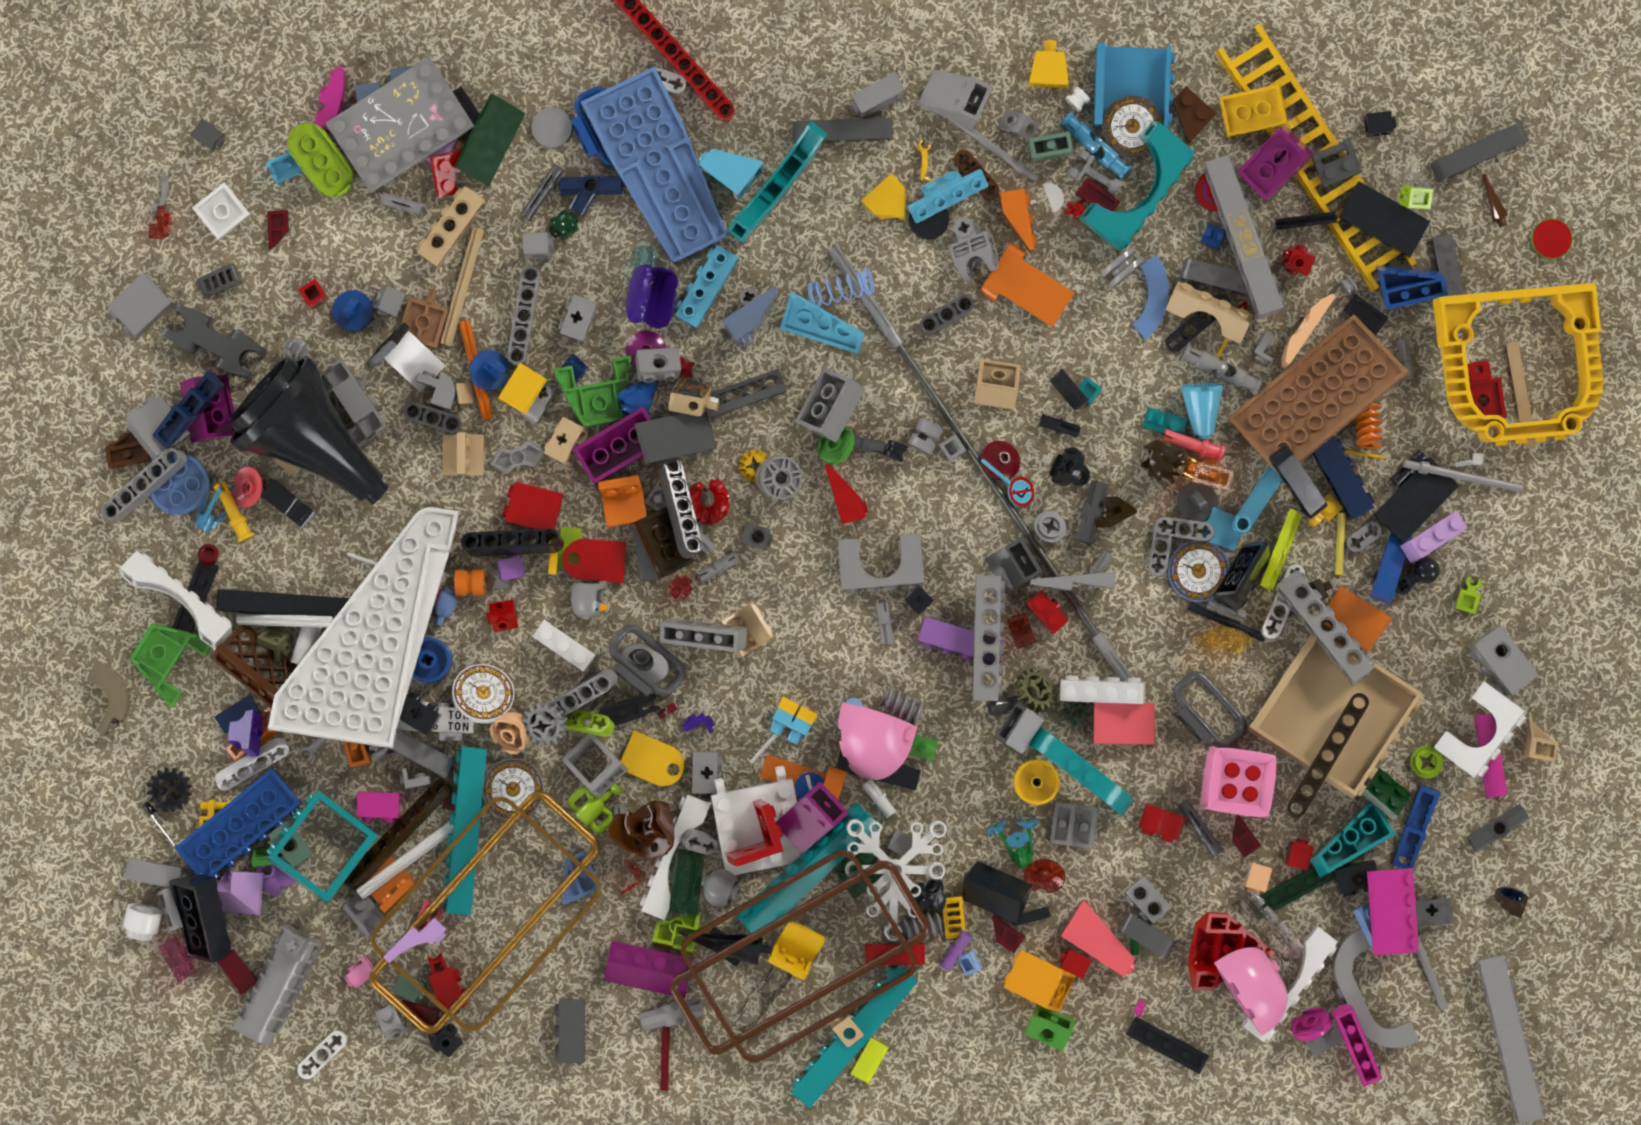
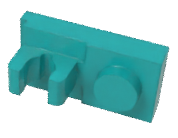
[1142,407,1187,435]

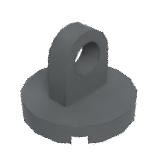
[1177,481,1218,522]

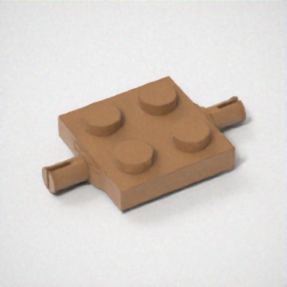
[401,288,449,349]

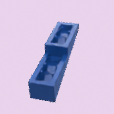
[1369,532,1412,604]
[1392,783,1440,868]

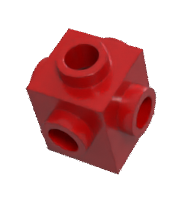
[1281,244,1316,276]
[486,599,518,632]

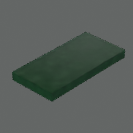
[454,94,526,186]

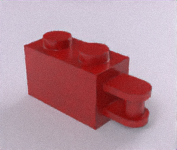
[428,953,470,1014]

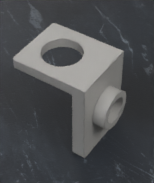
[998,109,1039,141]

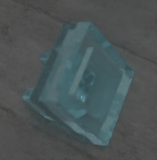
[631,246,655,267]

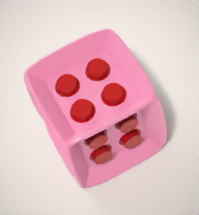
[1201,746,1277,818]

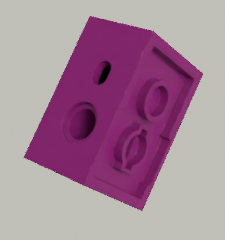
[1237,126,1315,201]

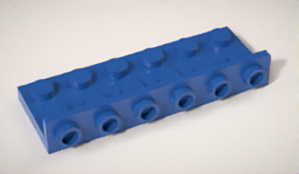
[175,768,303,880]

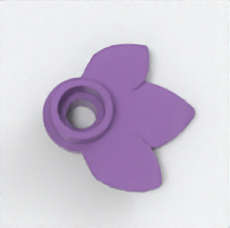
[256,856,296,897]

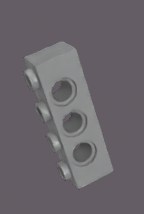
[660,618,747,652]

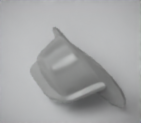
[621,642,669,681]

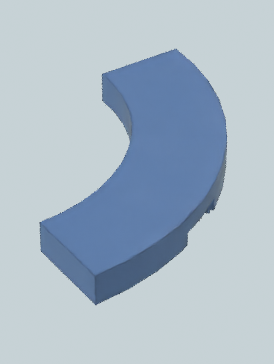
[1132,254,1169,340]

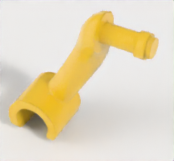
[917,139,933,182]

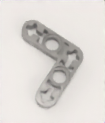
[1149,517,1215,577]

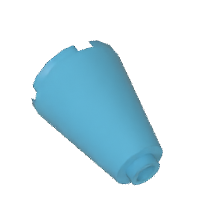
[1182,382,1223,439]

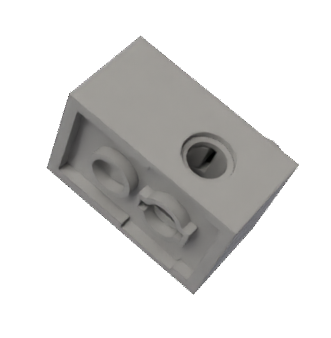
[1467,625,1539,696]

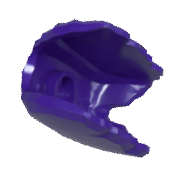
[626,264,679,329]

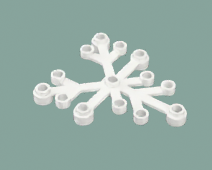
[845,819,947,941]

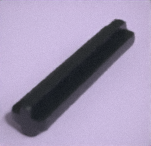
[1276,212,1337,230]

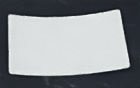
[384,331,446,392]

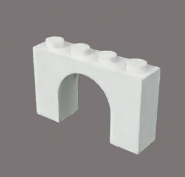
[1434,681,1527,778]

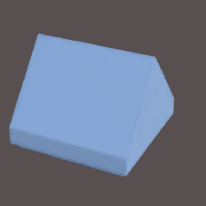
[958,950,982,976]

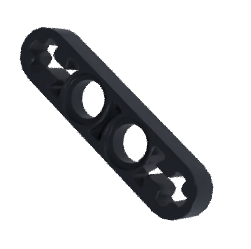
[1165,293,1231,352]

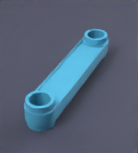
[1232,466,1282,534]

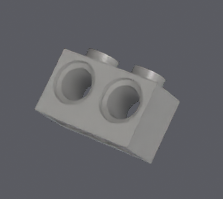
[1124,875,1172,924]

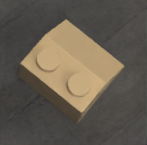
[974,359,1021,409]

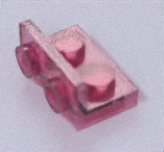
[159,936,197,982]

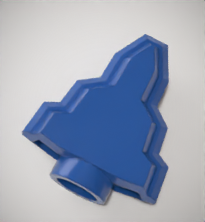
[617,380,659,416]

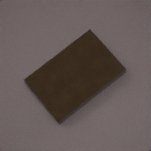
[634,506,694,579]

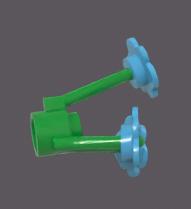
[986,819,1039,868]

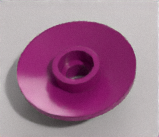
[626,330,667,368]

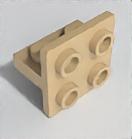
[442,432,484,476]

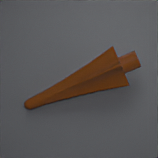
[1482,174,1508,228]

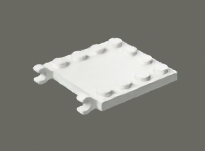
[711,766,801,875]

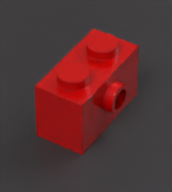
[1025,590,1069,635]

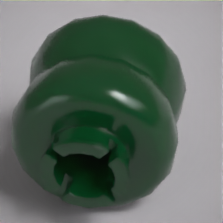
[548,210,579,240]

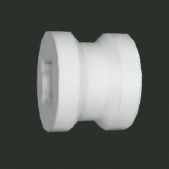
[1065,86,1090,112]

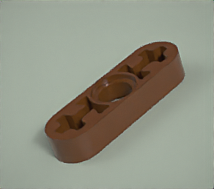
[954,150,1000,201]

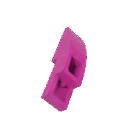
[314,66,346,134]

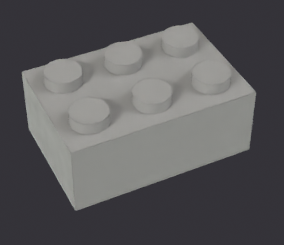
[795,368,865,443]

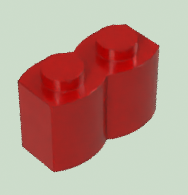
[1138,804,1186,843]

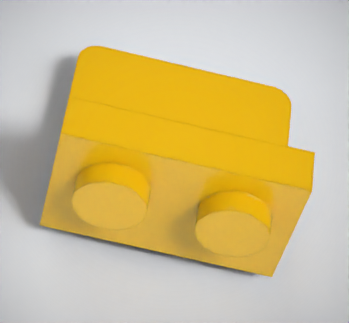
[767,920,825,980]

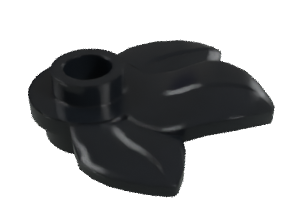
[911,877,946,913]

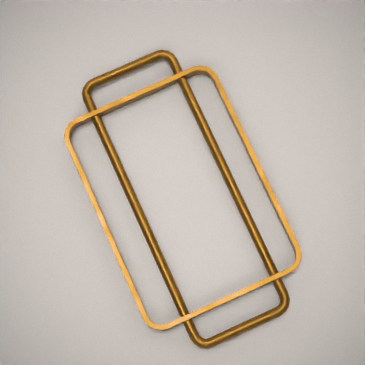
[369,791,601,1034]

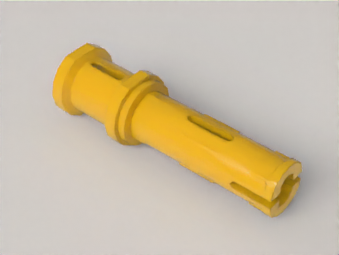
[213,481,255,543]

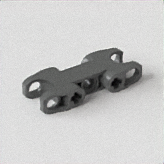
[161,304,267,380]

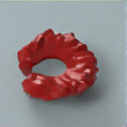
[689,478,730,526]

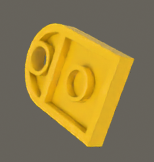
[621,730,685,786]

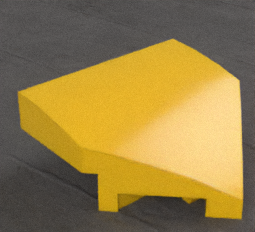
[861,173,907,220]

